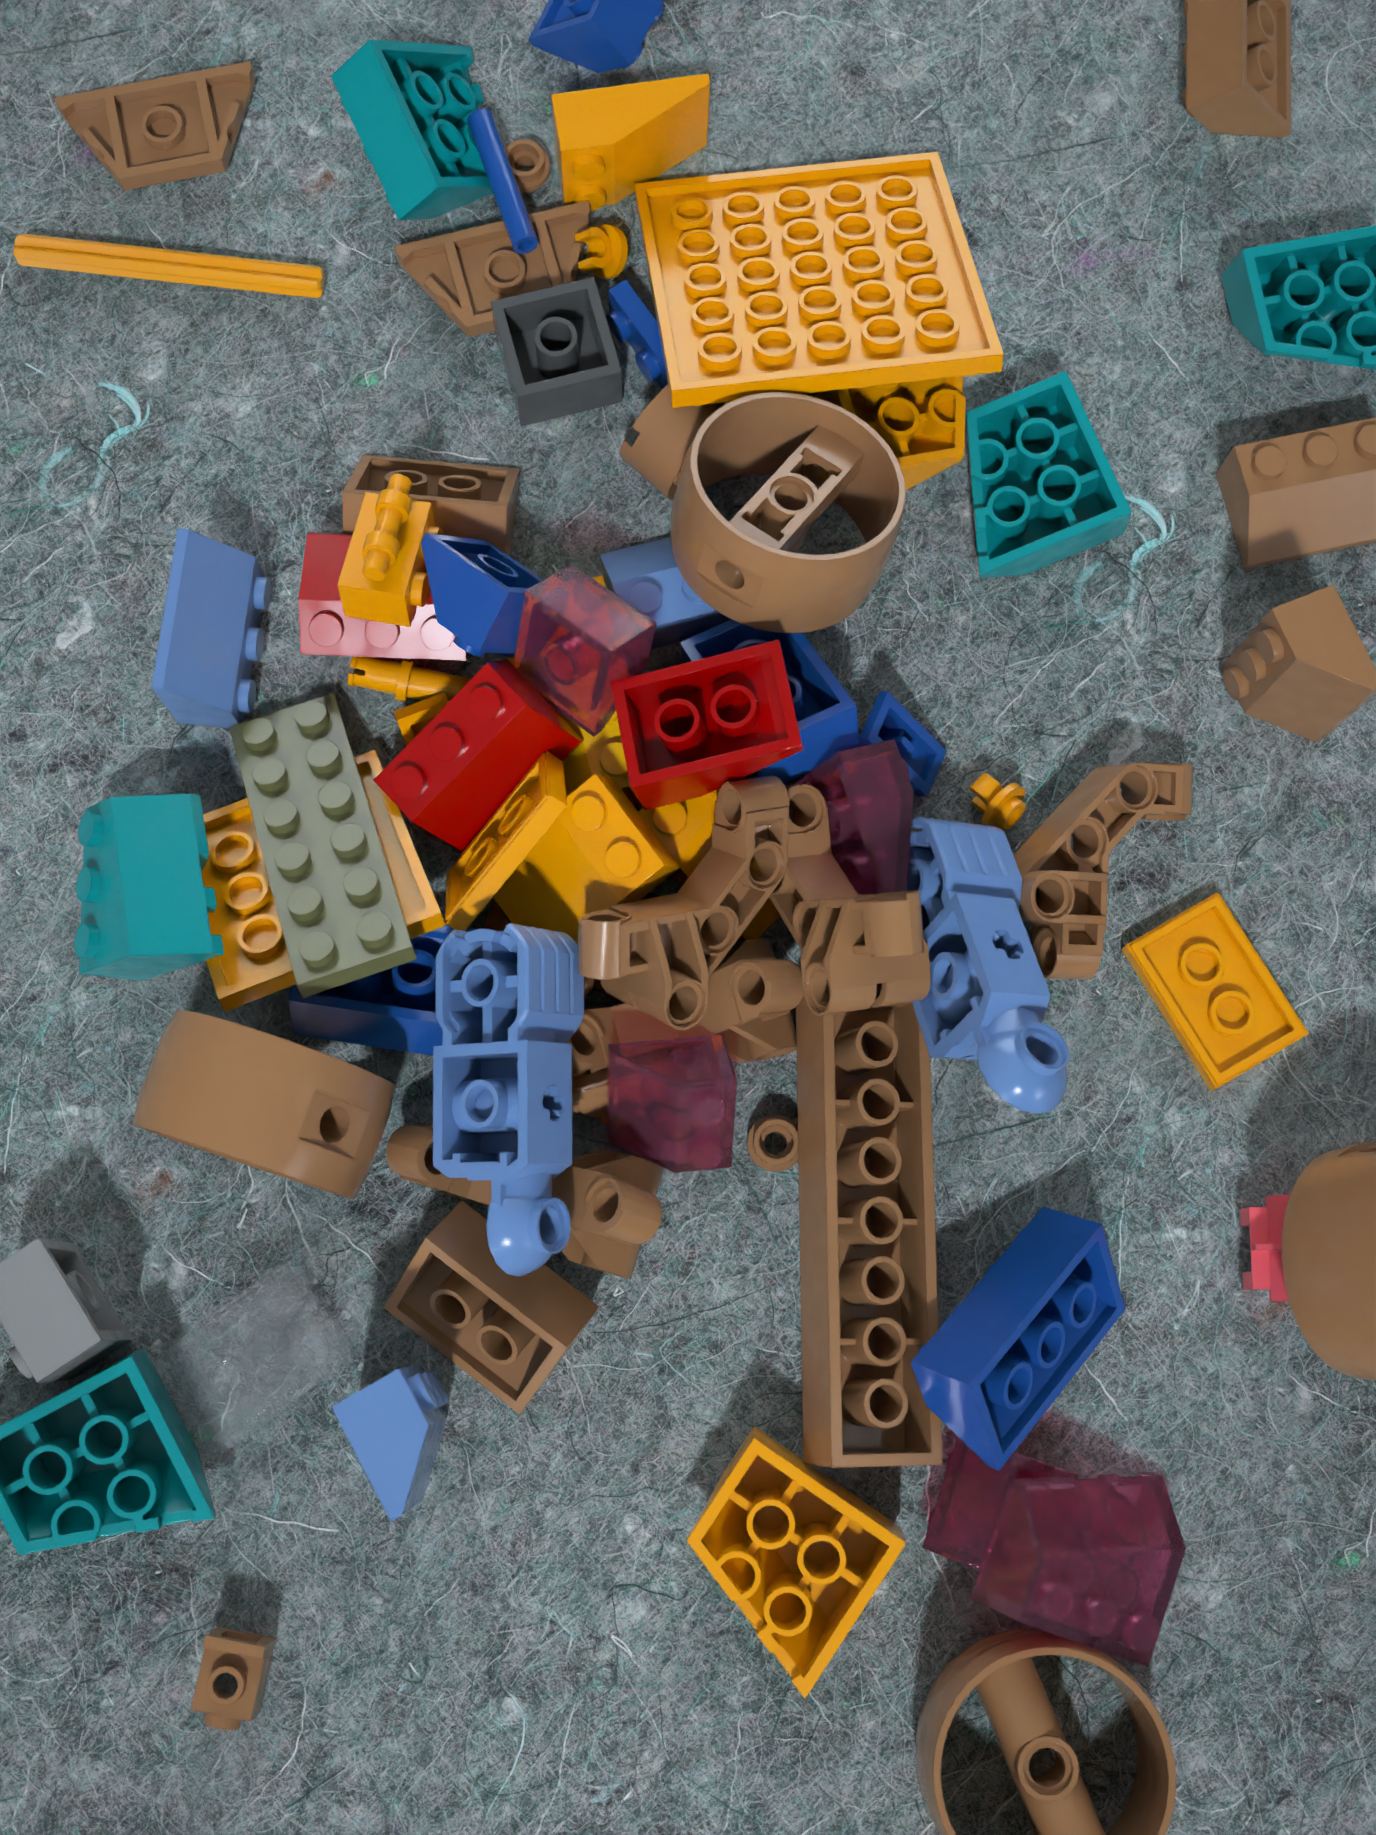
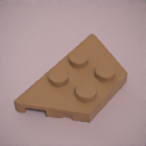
[55,61,256,191]
[394,201,591,337]

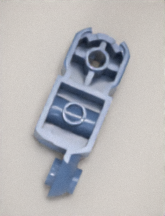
[877,817,1069,1114]
[433,923,584,1277]

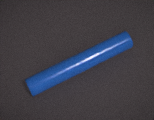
[467,109,538,254]

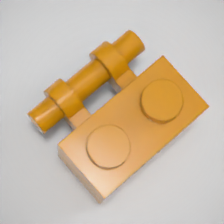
[337,474,443,627]

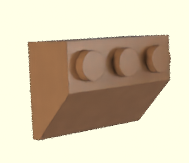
[1182,0,1291,138]
[1216,417,1376,569]
[342,455,520,555]
[1222,584,1376,742]
[383,1200,599,1414]

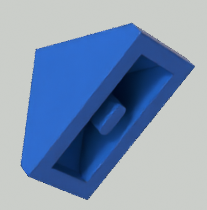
[848,691,947,797]

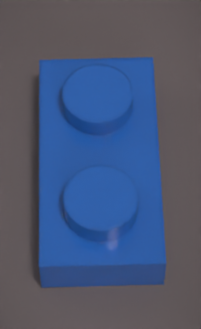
[606,279,668,389]

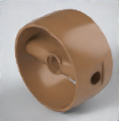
[671,392,906,633]
[132,1010,395,1200]
[1282,1142,1376,1382]
[915,1628,1176,1835]

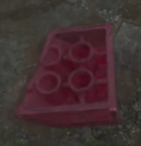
[971,1472,1186,1667]

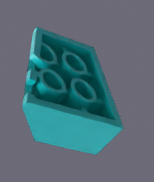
[331,39,493,220]
[1221,225,1376,370]
[966,371,1132,579]
[74,794,224,981]
[0,1347,216,1555]

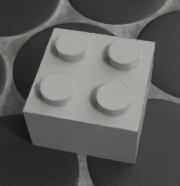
[0,1237,132,1383]

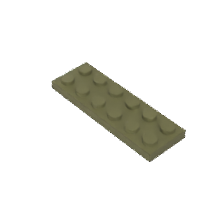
[229,693,417,998]

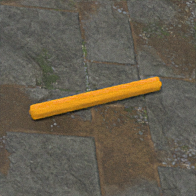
[13,233,325,298]

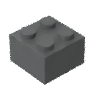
[491,277,622,427]

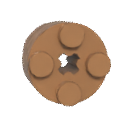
[620,385,725,500]

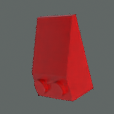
[611,639,804,810]

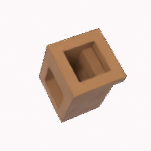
[191,1626,276,1730]

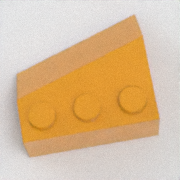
[815,376,966,490]
[686,1426,906,1699]

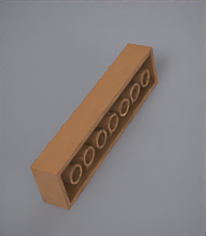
[796,996,943,1468]

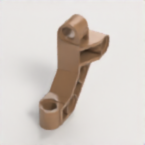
[1013,763,1193,979]
[578,775,790,1030]
[769,784,931,1016]
[566,939,804,1078]
[386,1122,664,1279]

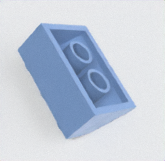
[151,528,271,728]
[599,537,731,656]
[331,1365,449,1522]

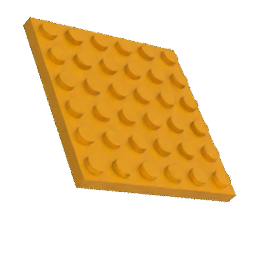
[634,152,1004,408]

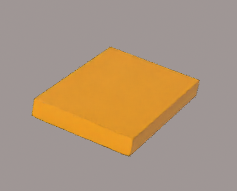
[445,751,567,931]
[1121,892,1309,1091]

